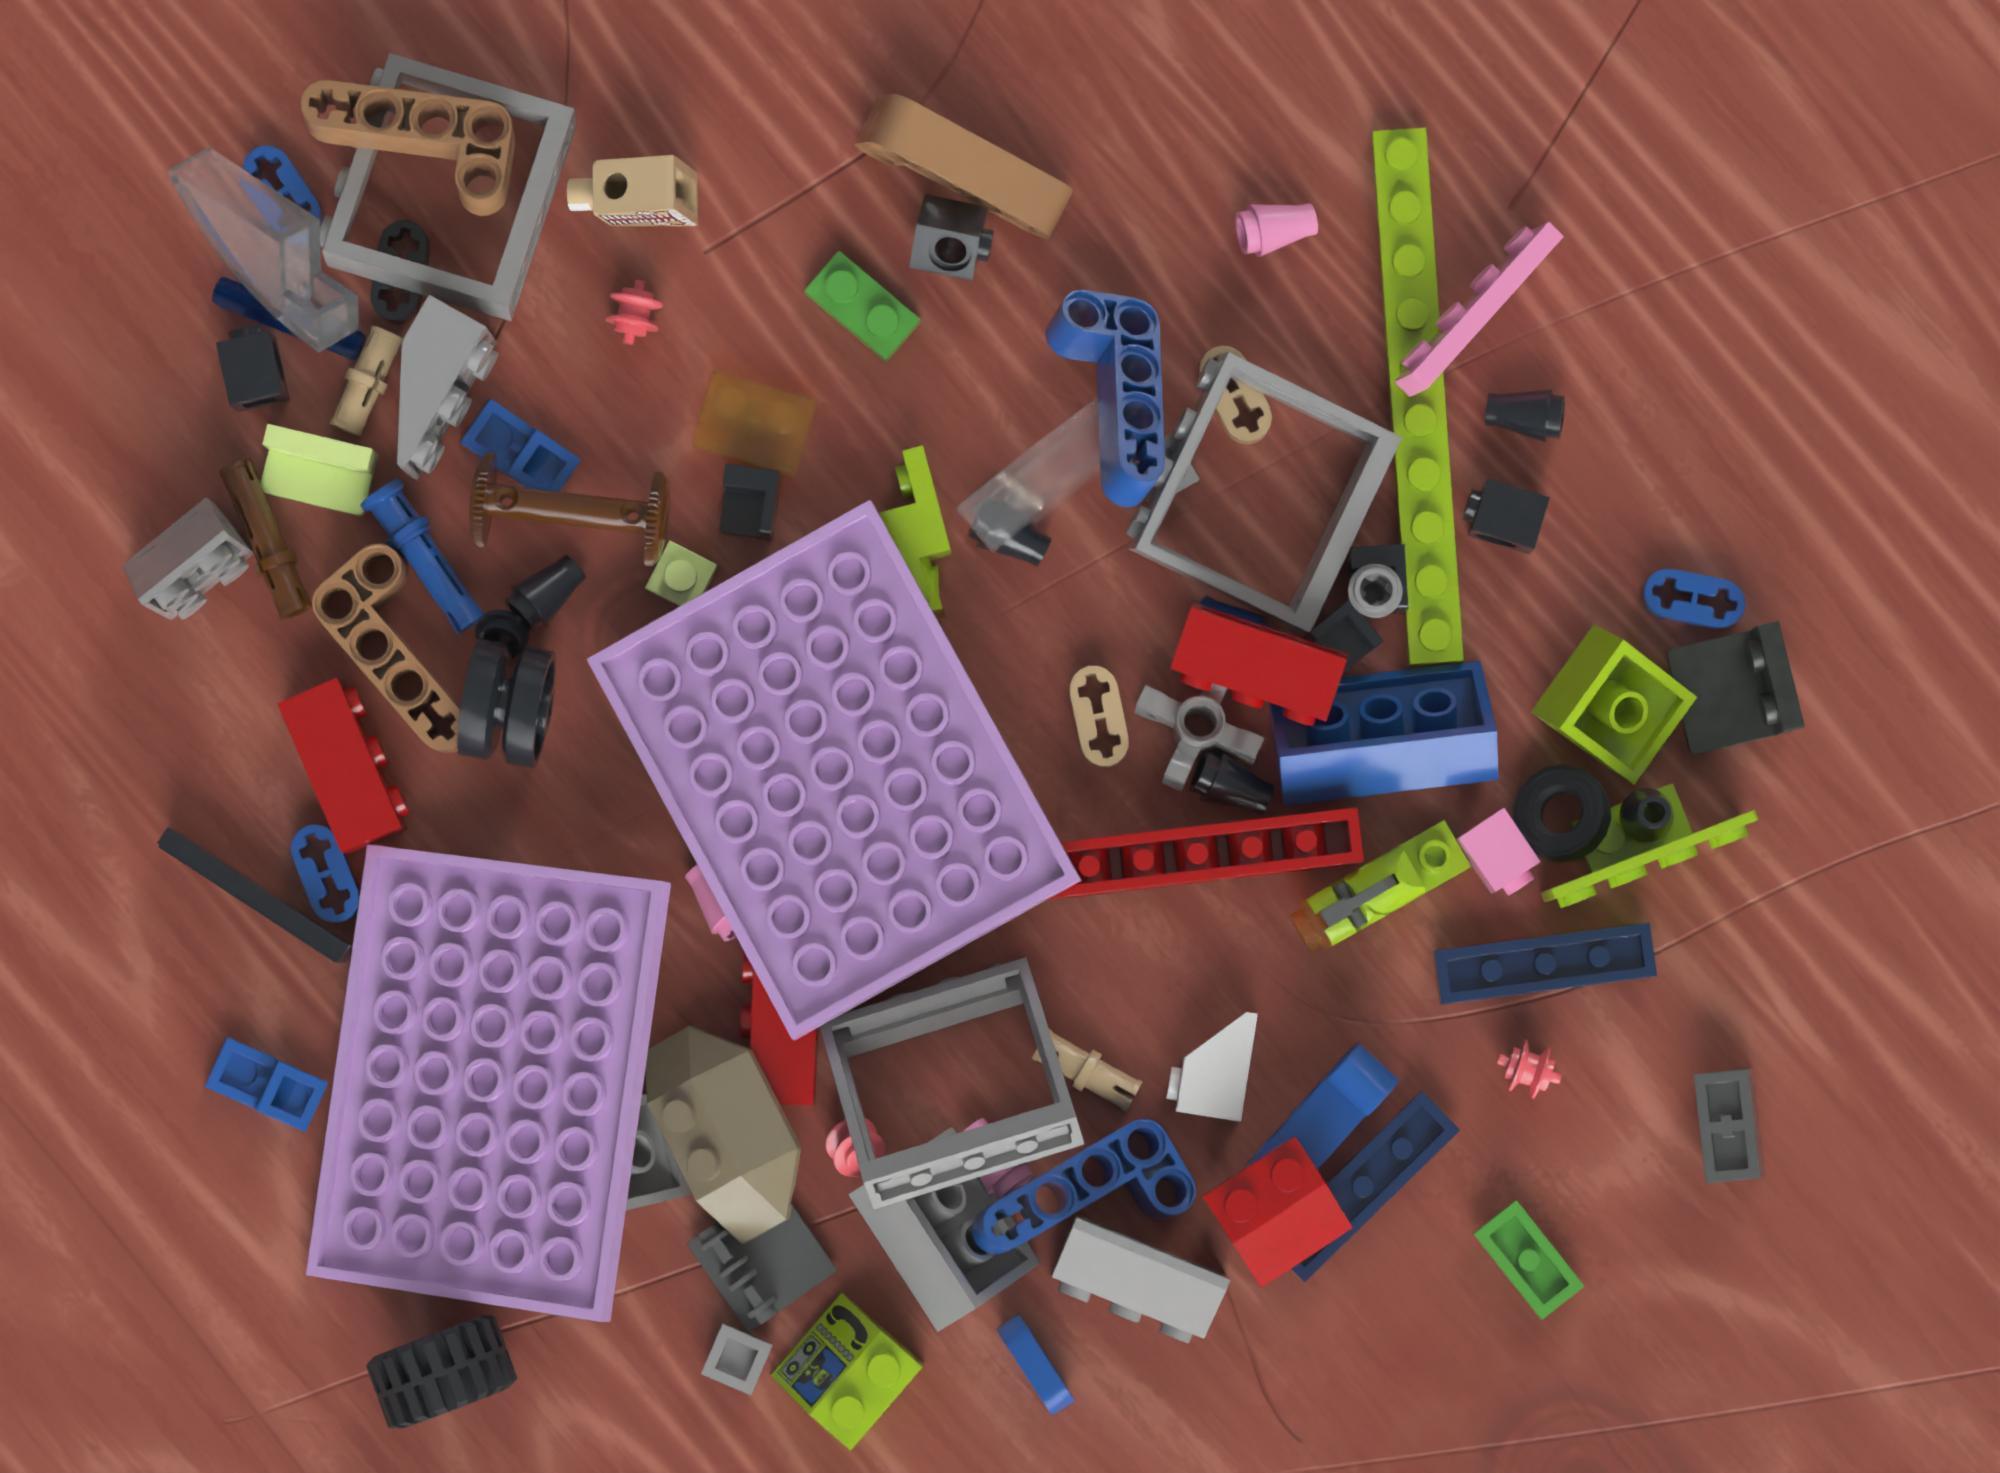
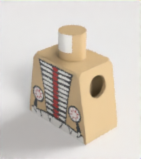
[567,155,698,227]

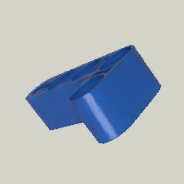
[1045,290,1165,507]
[1243,1043,1400,1170]
[972,1119,1196,1254]

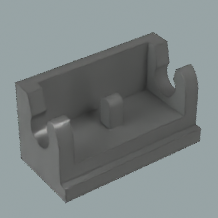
[1693,1068,1765,1183]

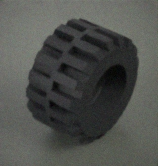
[366,1315,518,1429]

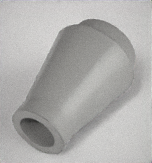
[1348,564,1403,618]

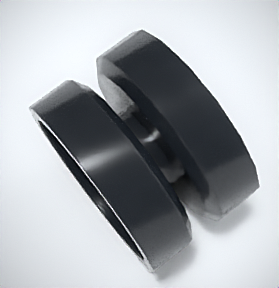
[457,639,556,768]

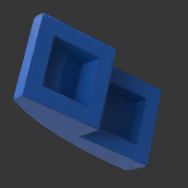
[459,398,581,492]
[204,1036,328,1132]

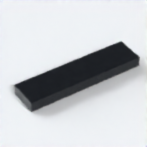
[157,827,353,963]

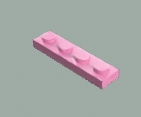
[1395,222,1564,397]

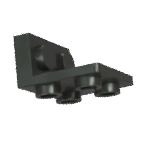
[1666,621,1805,755]

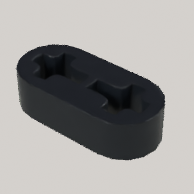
[370,220,430,324]

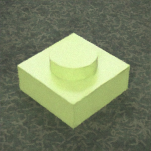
[645,540,719,607]

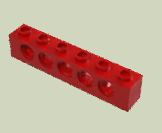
[1046,807,1364,901]

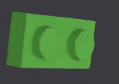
[804,251,921,363]
[1472,1200,1584,1320]

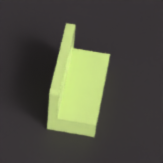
[260,424,379,516]

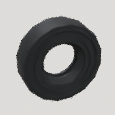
[1513,764,1611,863]

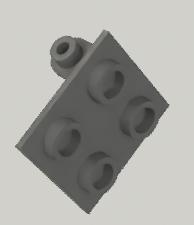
[687,1203,838,1333]

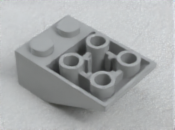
[397,295,499,481]
[122,498,254,620]

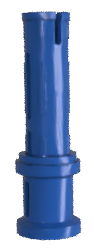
[360,478,485,635]

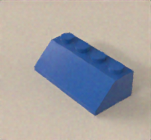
[1268,661,1499,806]

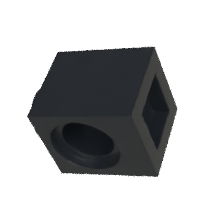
[909,194,994,281]
[216,326,290,412]
[1462,479,1550,554]

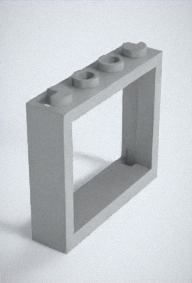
[317,53,577,322]
[1126,352,1402,633]
[820,957,1084,1209]

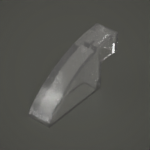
[169,147,359,353]
[957,398,1134,553]

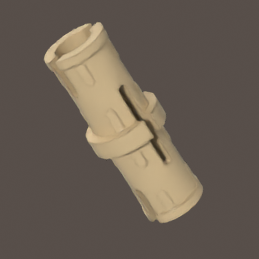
[329,325,403,437]
[1031,1029,1143,1112]

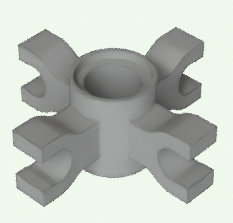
[1134,683,1264,791]

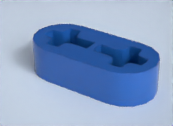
[243,146,324,241]
[1641,569,1745,629]
[291,824,361,924]
[996,1314,1075,1416]

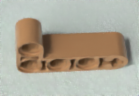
[301,80,515,216]
[855,94,1073,239]
[312,543,461,753]

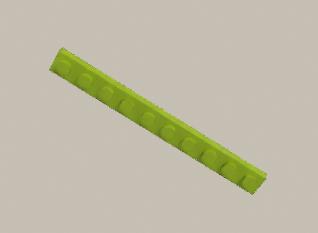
[1371,128,1464,666]

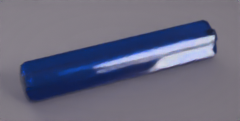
[211,277,366,360]

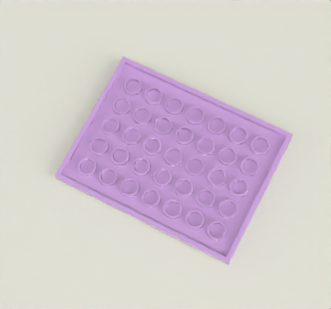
[587,500,1082,1040]
[306,844,671,1322]

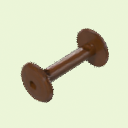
[469,452,670,566]

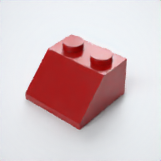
[1201,1136,1352,1288]

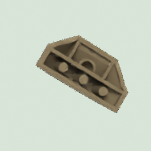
[645,1026,802,1244]

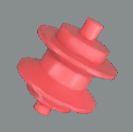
[605,280,663,345]
[1496,1039,1562,1099]
[825,1118,885,1177]

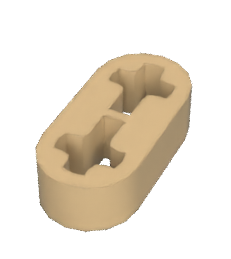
[1199,346,1272,445]
[1070,666,1129,768]

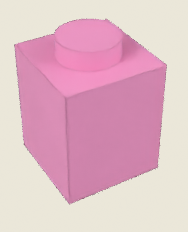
[1456,808,1540,896]

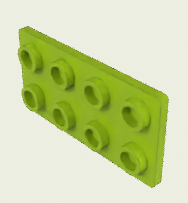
[1541,783,1759,908]

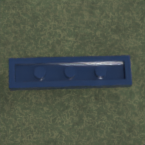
[1433,923,1657,1005]
[1291,1091,1460,1282]

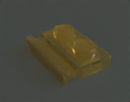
[692,371,818,477]

